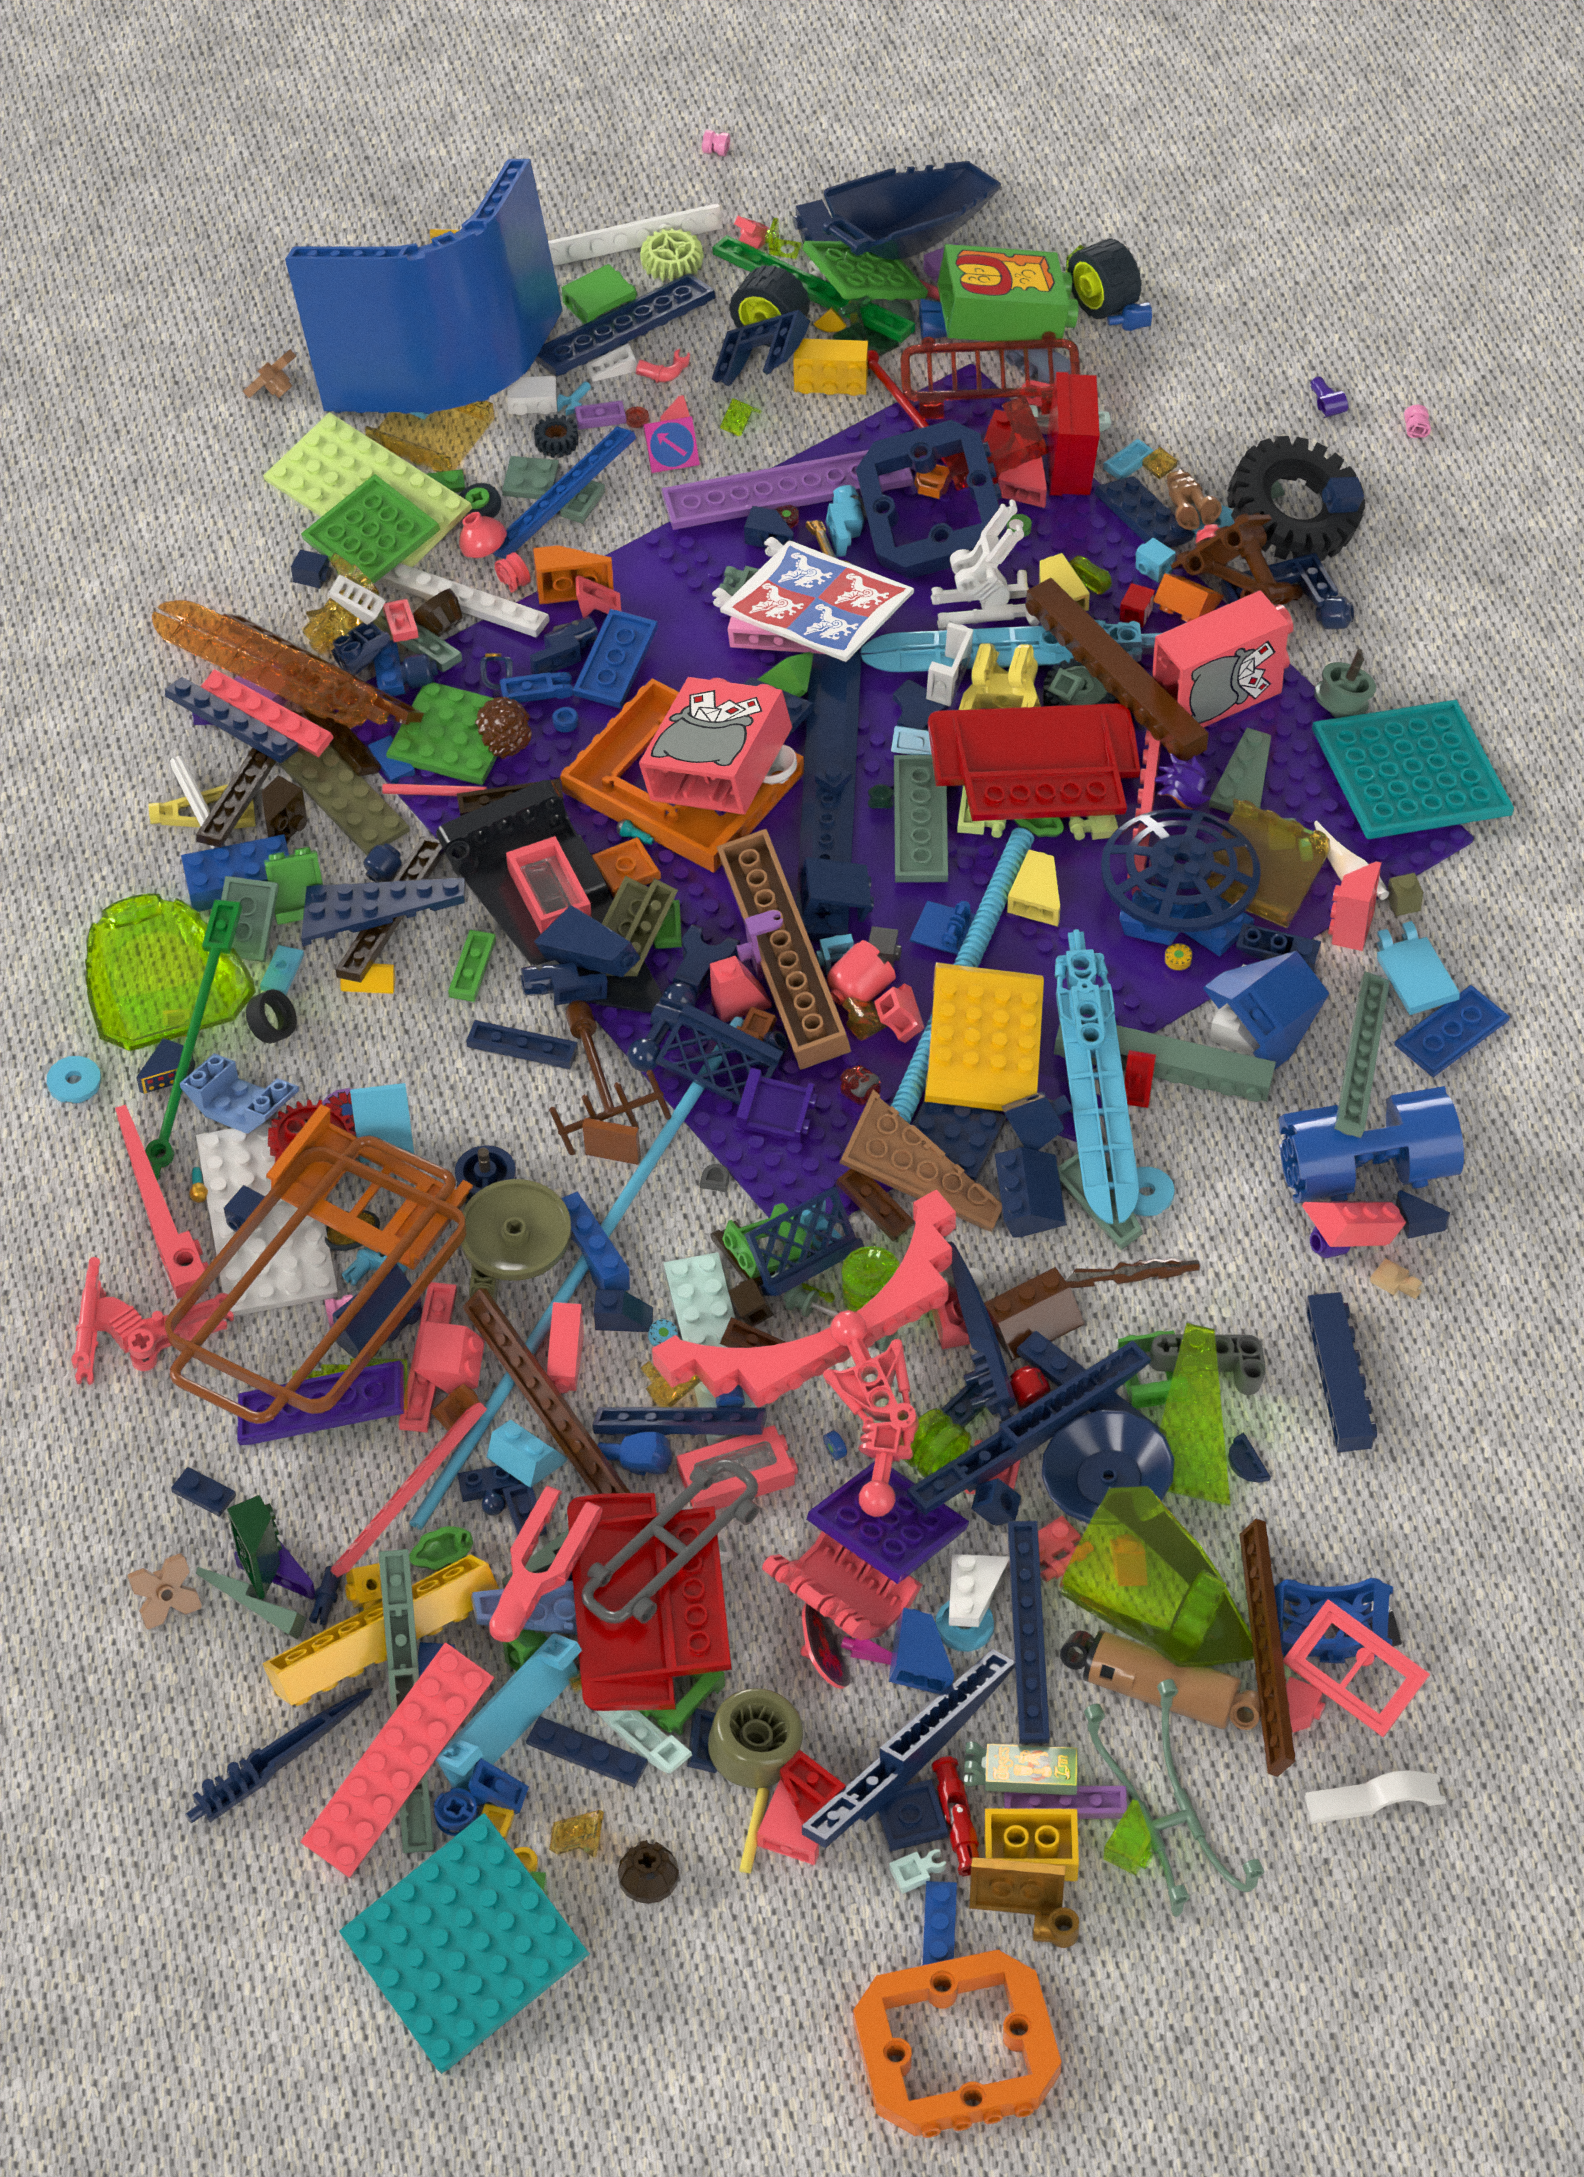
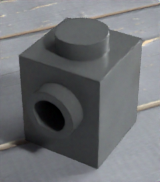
[869,926,902,968]

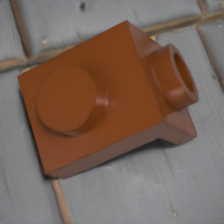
[736,1007,777,1042]
[430,1384,480,1431]

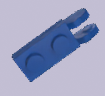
[500,672,574,703]

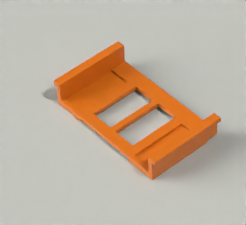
[266,1104,473,1270]

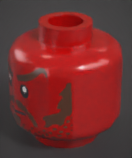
[1010,1365,1050,1408]

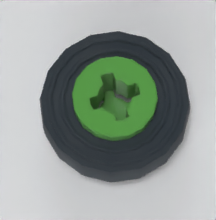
[459,483,501,519]

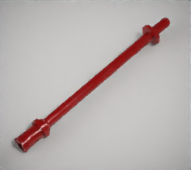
[868,350,959,467]

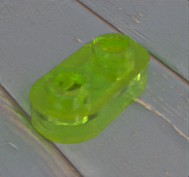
[1069,555,1112,594]

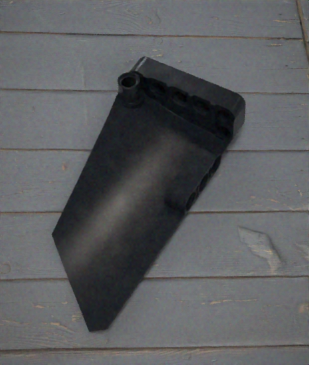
[436,780,663,1013]

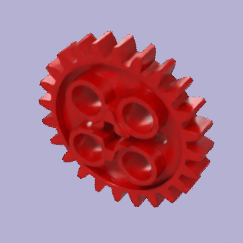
[268,1099,356,1163]

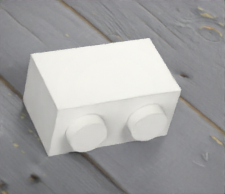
[507,376,557,415]

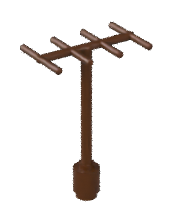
[549,1000,672,1155]

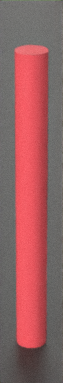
[382,784,487,796]

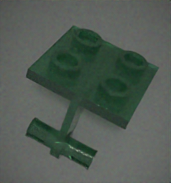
[832,295,899,356]

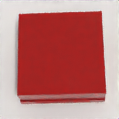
[1047,372,1100,496]

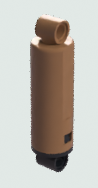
[1060,1629,1261,1730]

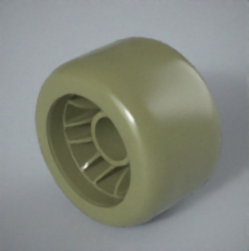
[708,1688,803,1789]

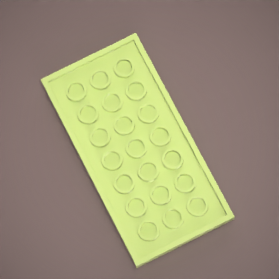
[263,412,472,567]

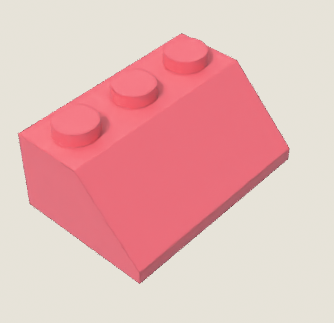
[1328,861,1381,951]
[1302,1201,1406,1247]

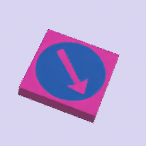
[643,416,700,473]

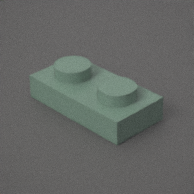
[560,480,605,524]

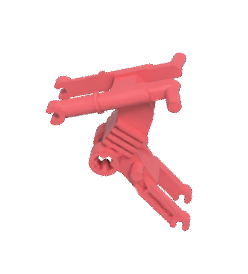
[72,1257,234,1385]

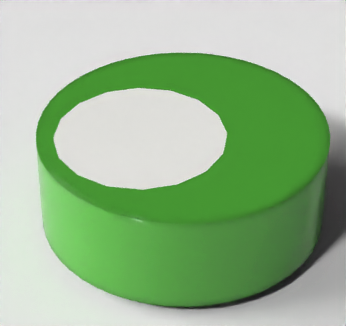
[1007,514,1032,537]

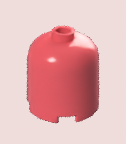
[827,940,896,1008]

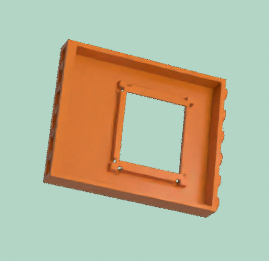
[560,678,804,873]

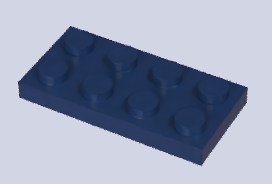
[1094,476,1194,548]

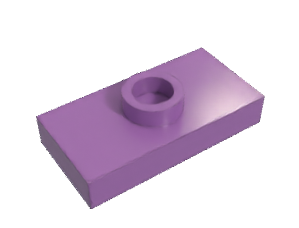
[574,400,626,430]

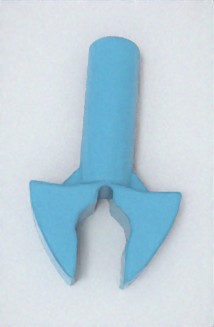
[557,381,591,416]

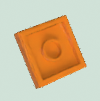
[591,837,661,898]

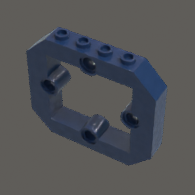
[856,420,1005,579]

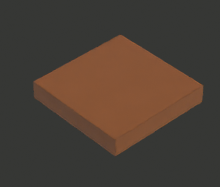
[582,1118,641,1165]

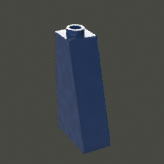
[534,905,641,977]

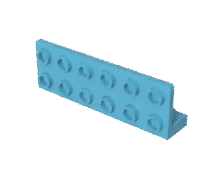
[436,1633,582,1791]

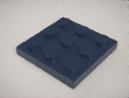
[912,1100,1006,1183]

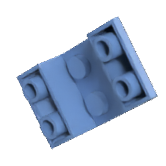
[180,1053,299,1134]

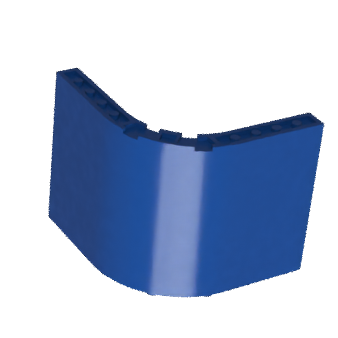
[285,159,563,414]

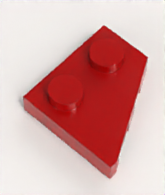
[779,1749,846,1825]

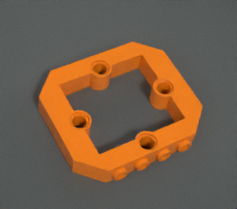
[853,1949,1062,2138]

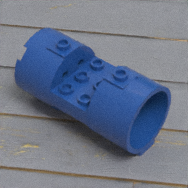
[1278,1086,1464,1203]

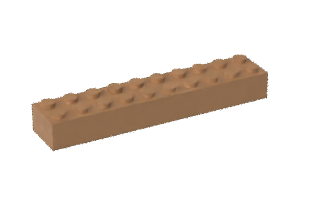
[717,829,851,1070]

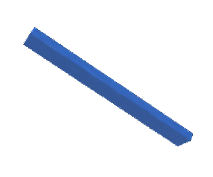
[492,426,636,559]

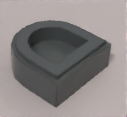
[699,1164,729,1192]

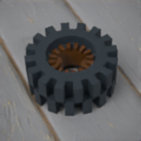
[534,414,579,458]

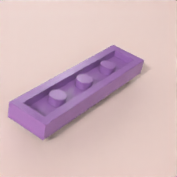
[1004,1786,1127,1819]

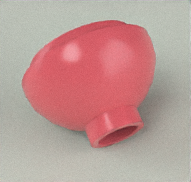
[459,512,507,558]

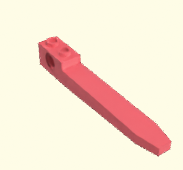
[115,1104,209,1299]

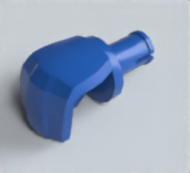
[597,1432,673,1476]

